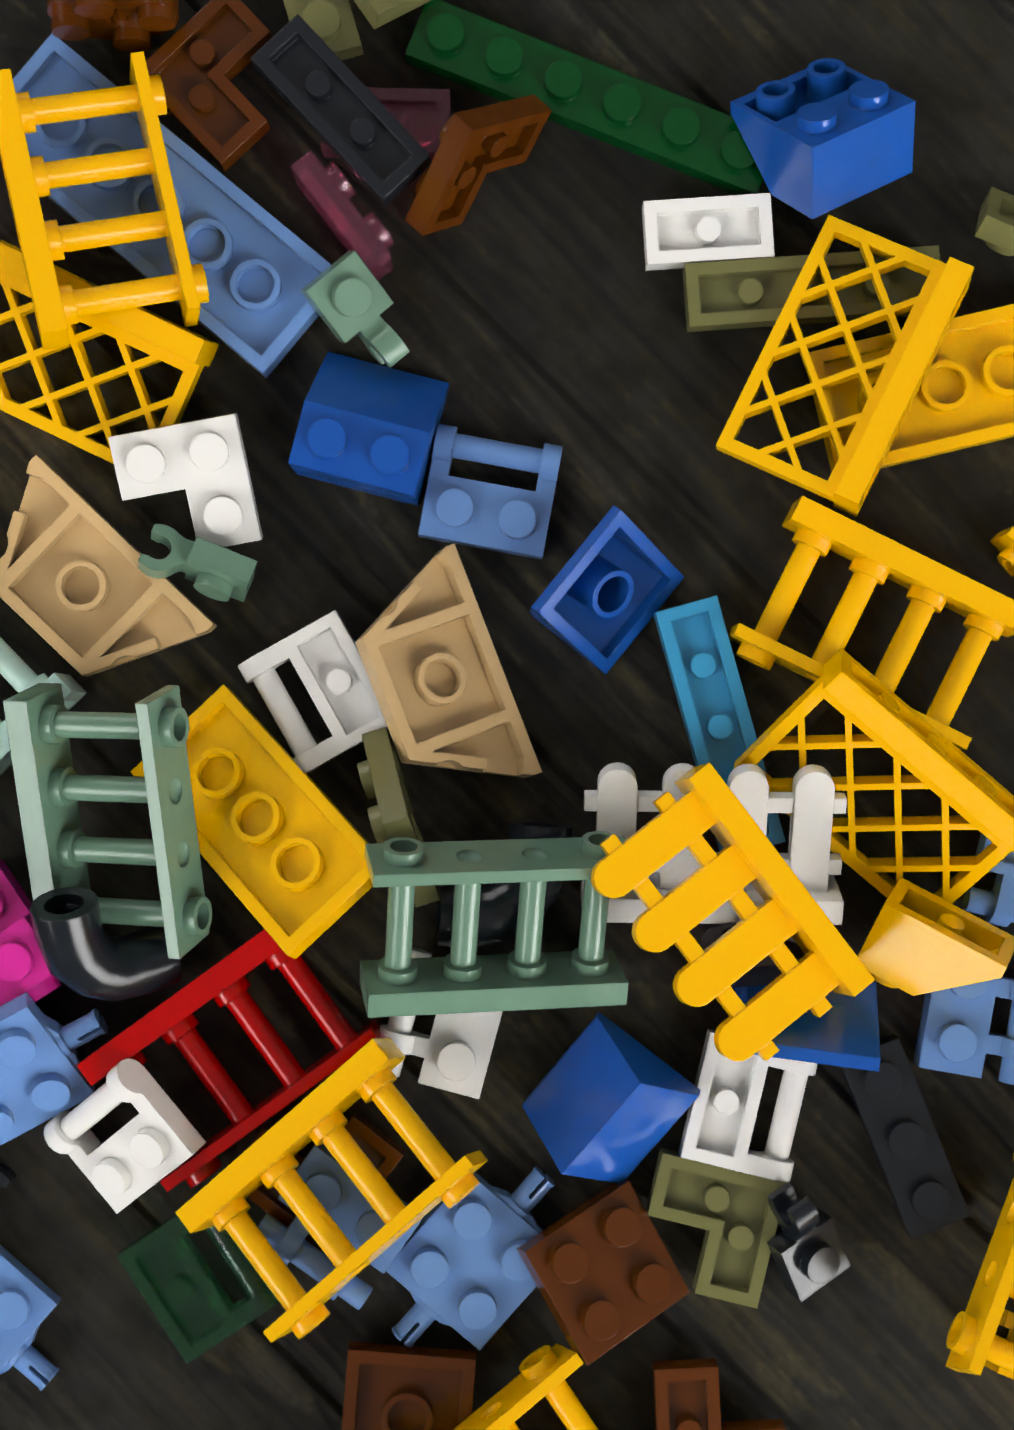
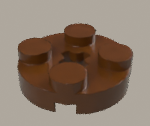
[47,0,179,52]

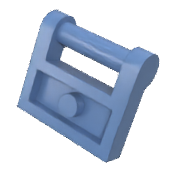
[418,424,563,560]

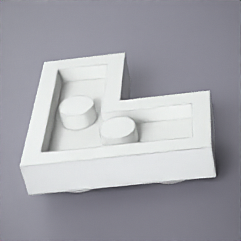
[108,413,263,547]

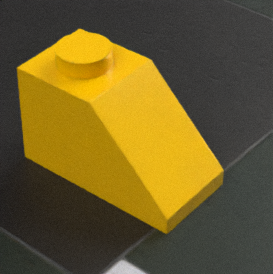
[858,877,1014,996]

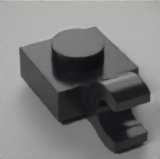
[767,1182,850,1302]

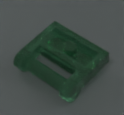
[116,1214,279,1364]

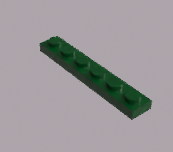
[405,0,763,195]

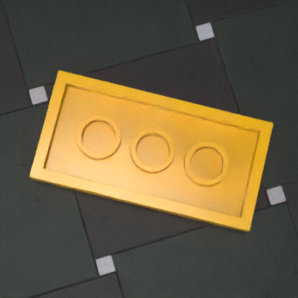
[809,304,1014,472]
[130,684,373,959]

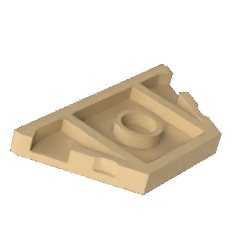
[0,455,217,677]
[355,543,542,778]

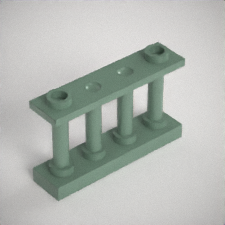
[3,683,212,959]
[359,831,629,1018]

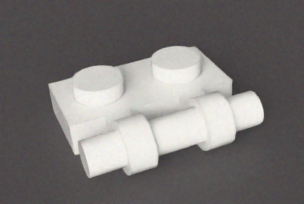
[379,947,503,1099]

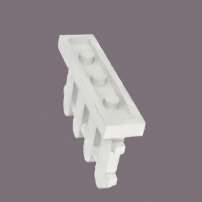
[581,762,847,925]

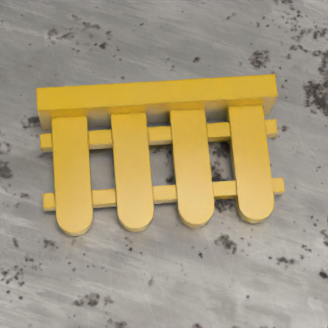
[591,762,875,1061]

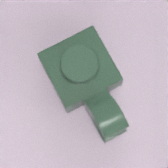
[300,250,410,368]
[138,524,258,602]

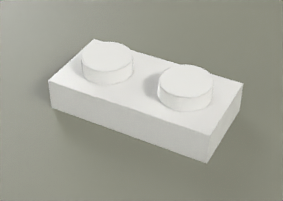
[642,193,775,271]

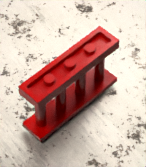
[76,929,381,1192]

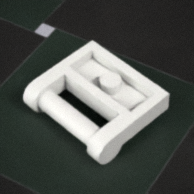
[238,610,388,774]
[678,1029,818,1182]
[44,1058,206,1214]

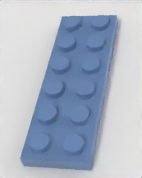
[13,33,331,378]

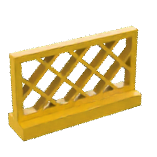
[716,215,974,517]
[0,239,219,464]
[734,648,1014,904]

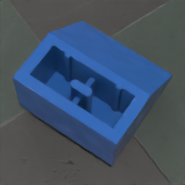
[730,58,916,219]

